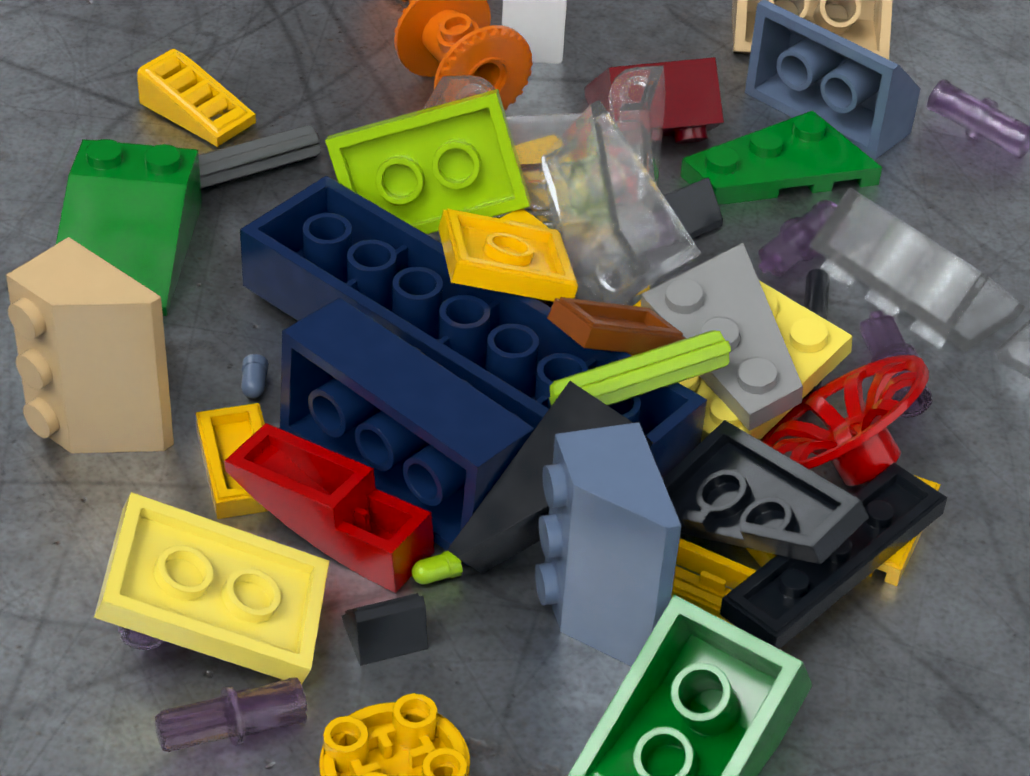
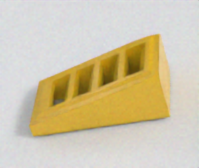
[137,48,256,147]

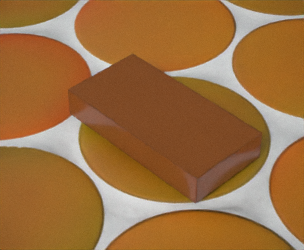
[547,297,686,354]

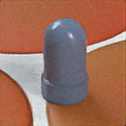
[241,354,269,398]

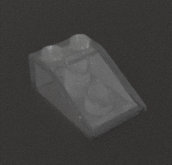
[541,100,702,306]

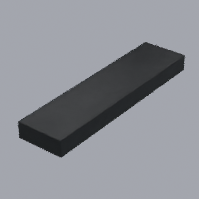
[720,463,947,649]

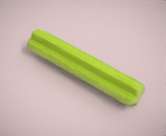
[549,330,731,406]

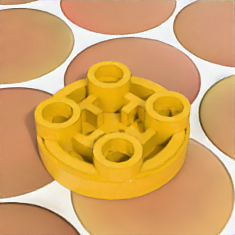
[319,693,470,776]

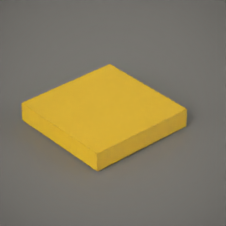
[438,209,578,302]

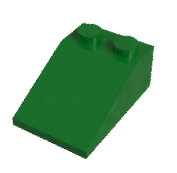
[55,139,202,316]
[567,594,813,776]

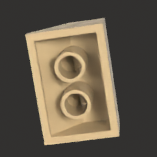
[732,0,893,60]
[6,237,174,454]

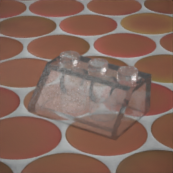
[809,188,1025,352]

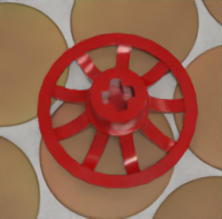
[760,355,929,486]

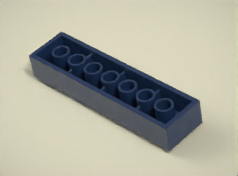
[240,176,707,478]

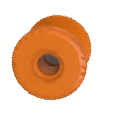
[394,0,533,111]

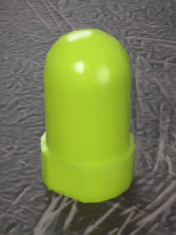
[411,550,463,585]

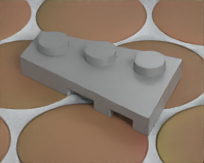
[641,243,803,431]

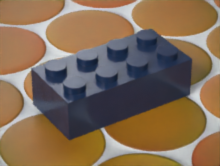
[280,297,534,566]

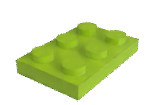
[325,89,531,234]

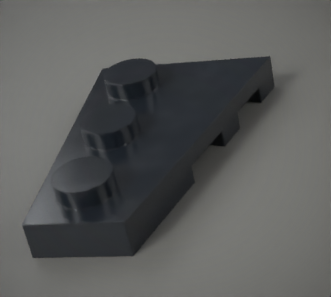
[662,420,869,565]

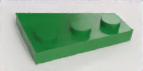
[680,110,882,205]

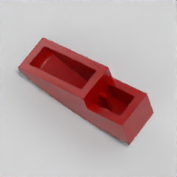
[224,423,435,593]

